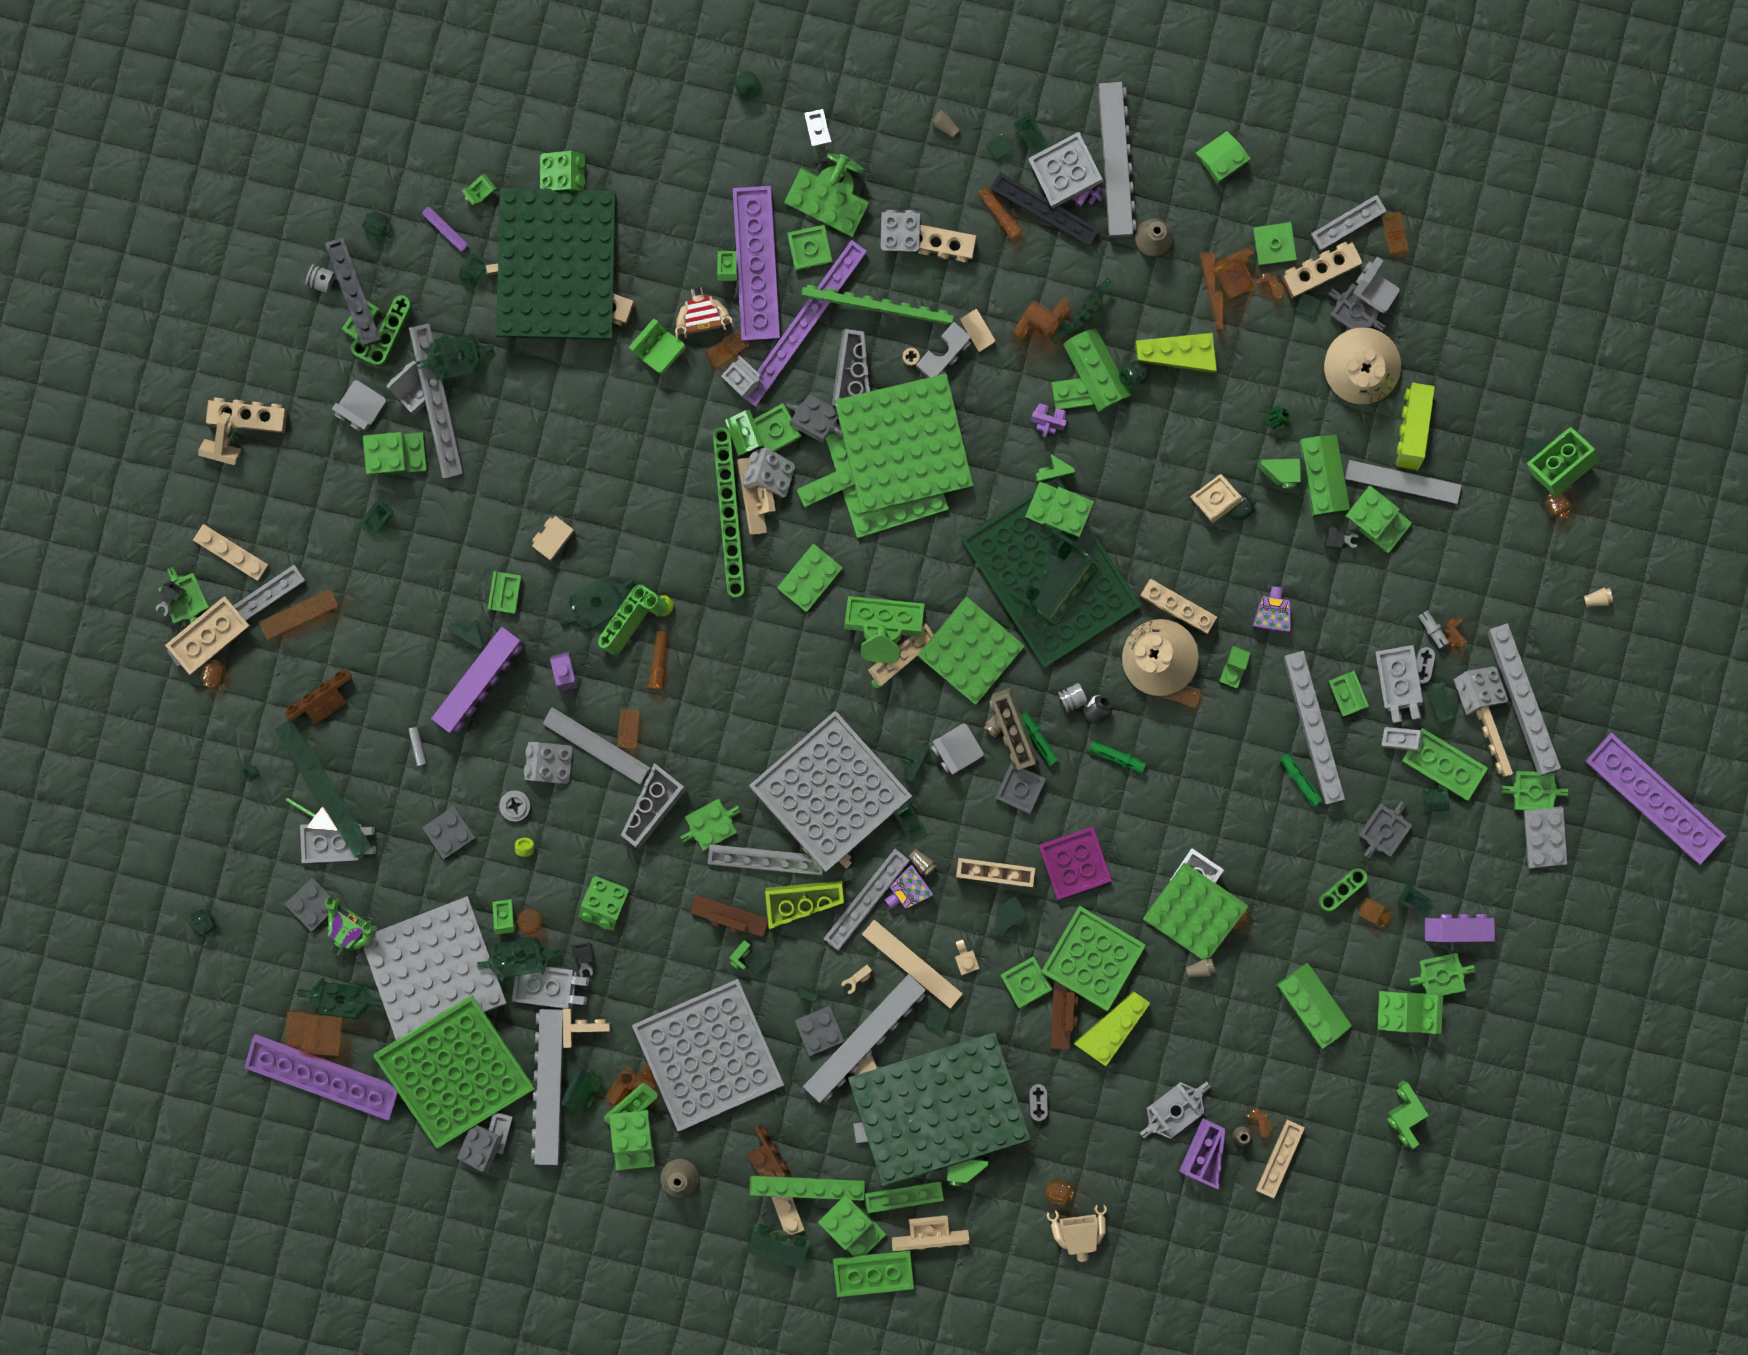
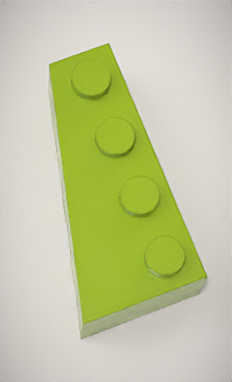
[1135,333,1217,373]
[1396,383,1435,470]
[765,881,844,929]
[1074,991,1150,1066]

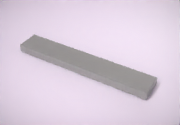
[1345,460,1461,504]
[543,707,650,784]
[708,845,823,876]
[823,849,910,951]

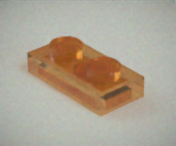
[617,709,640,749]

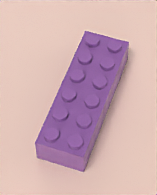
[431,627,523,734]

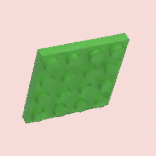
[917,597,1024,705]
[1143,862,1248,960]
[1040,906,1146,1012]

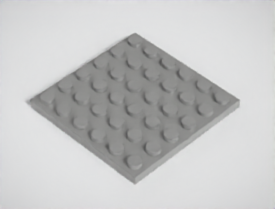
[749,711,912,873]
[363,896,507,1040]
[632,979,784,1131]

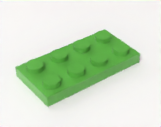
[1402,728,1488,801]
[833,1251,914,1297]

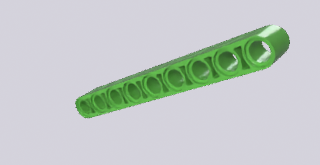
[713,428,745,598]

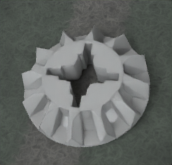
[499,791,530,821]

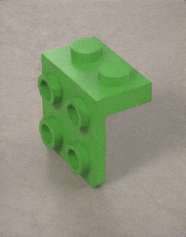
[540,151,585,191]
[629,318,686,374]
[578,876,628,931]

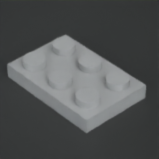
[1524,807,1567,868]

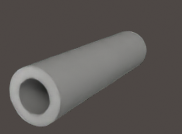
[408,727,426,766]

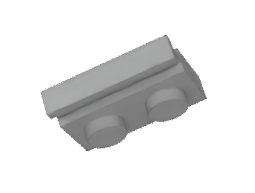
[721,356,764,399]

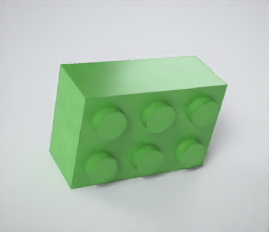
[1527,427,1600,497]

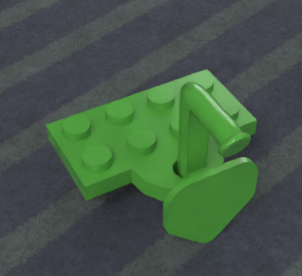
[784,152,869,237]
[844,596,924,688]

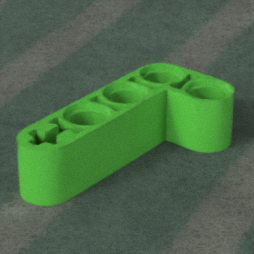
[351,295,412,367]
[598,585,668,655]

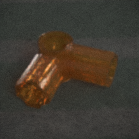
[605,1067,656,1105]

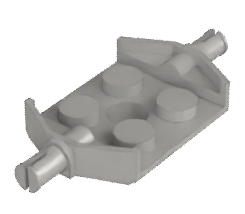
[1139,1081,1211,1139]

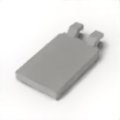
[1376,645,1424,723]
[300,822,376,863]
[512,963,589,1009]

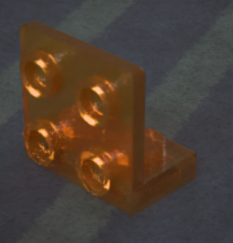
[1212,246,1256,299]

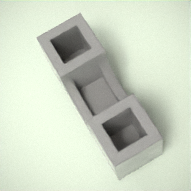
[916,322,971,378]

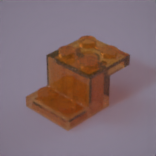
[1011,297,1070,341]
[284,1011,343,1056]

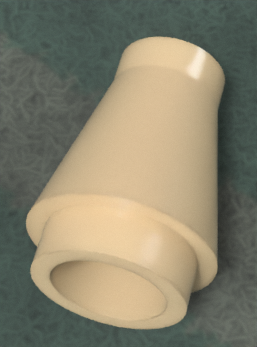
[1584,587,1614,607]

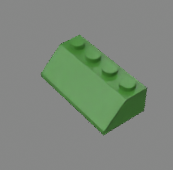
[1063,328,1131,412]
[1299,435,1350,516]
[1276,962,1352,1049]

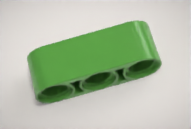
[1318,869,1367,911]

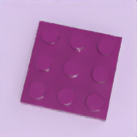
[1038,827,1112,900]

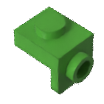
[462,174,497,205]

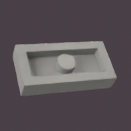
[1381,727,1423,751]
[489,1112,513,1154]

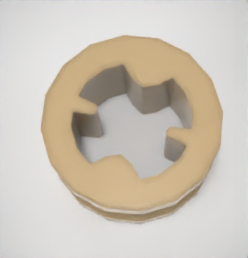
[903,348,920,366]

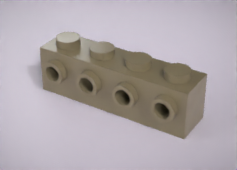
[990,688,1037,770]

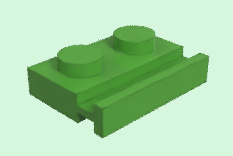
[1052,378,1093,410]
[725,410,763,456]
[488,571,522,614]
[1328,671,1368,717]

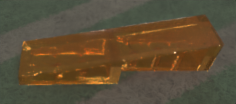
[1198,253,1223,331]
[259,589,338,640]

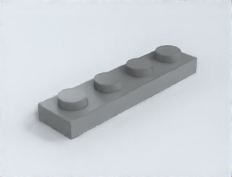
[1311,195,1386,251]

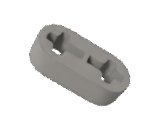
[1416,647,1435,683]
[1029,1084,1048,1121]

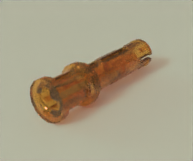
[978,186,1024,240]
[646,631,668,690]

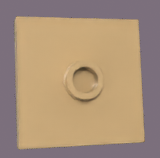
[1190,474,1243,523]

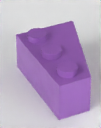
[1425,914,1495,942]
[1179,1118,1225,1190]

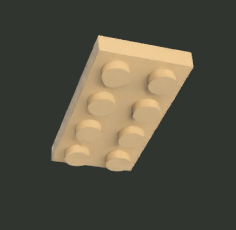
[165,596,250,675]

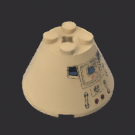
[1324,328,1401,404]
[1122,619,1199,696]

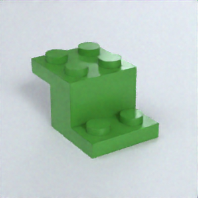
[363,432,427,475]
[1025,482,1094,537]
[1345,486,1412,553]
[1378,991,1443,1034]
[1387,1081,1429,1148]
[609,1110,655,1170]
[818,1194,886,1256]

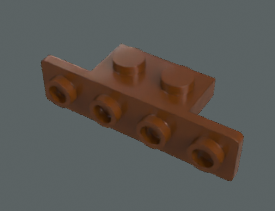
[284,668,352,725]
[691,895,768,937]
[1050,981,1078,1049]
[747,1124,794,1178]

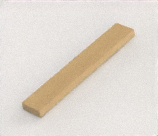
[862,920,963,1008]

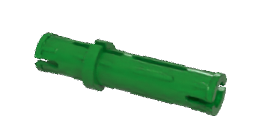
[1022,712,1059,766]
[1089,740,1147,774]
[1279,753,1323,806]

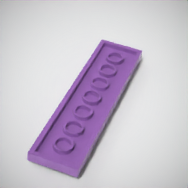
[733,186,780,341]
[1585,733,1726,865]
[245,1034,398,1121]

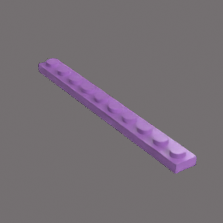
[740,240,867,407]

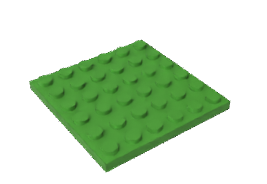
[834,374,973,513]
[373,994,535,1148]

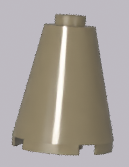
[1135,218,1173,256]
[660,1159,699,1198]

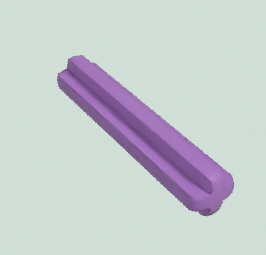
[422,207,468,252]

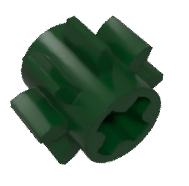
[1267,405,1291,431]

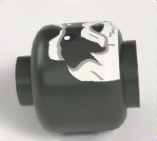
[1083,695,1112,724]

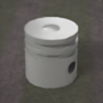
[305,264,335,293]
[1058,683,1088,713]

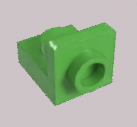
[729,940,751,970]

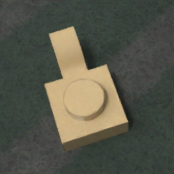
[955,939,980,975]
[841,964,872,994]

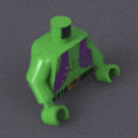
[325,896,377,956]

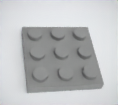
[1028,132,1104,208]

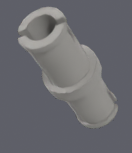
[1418,610,1449,649]

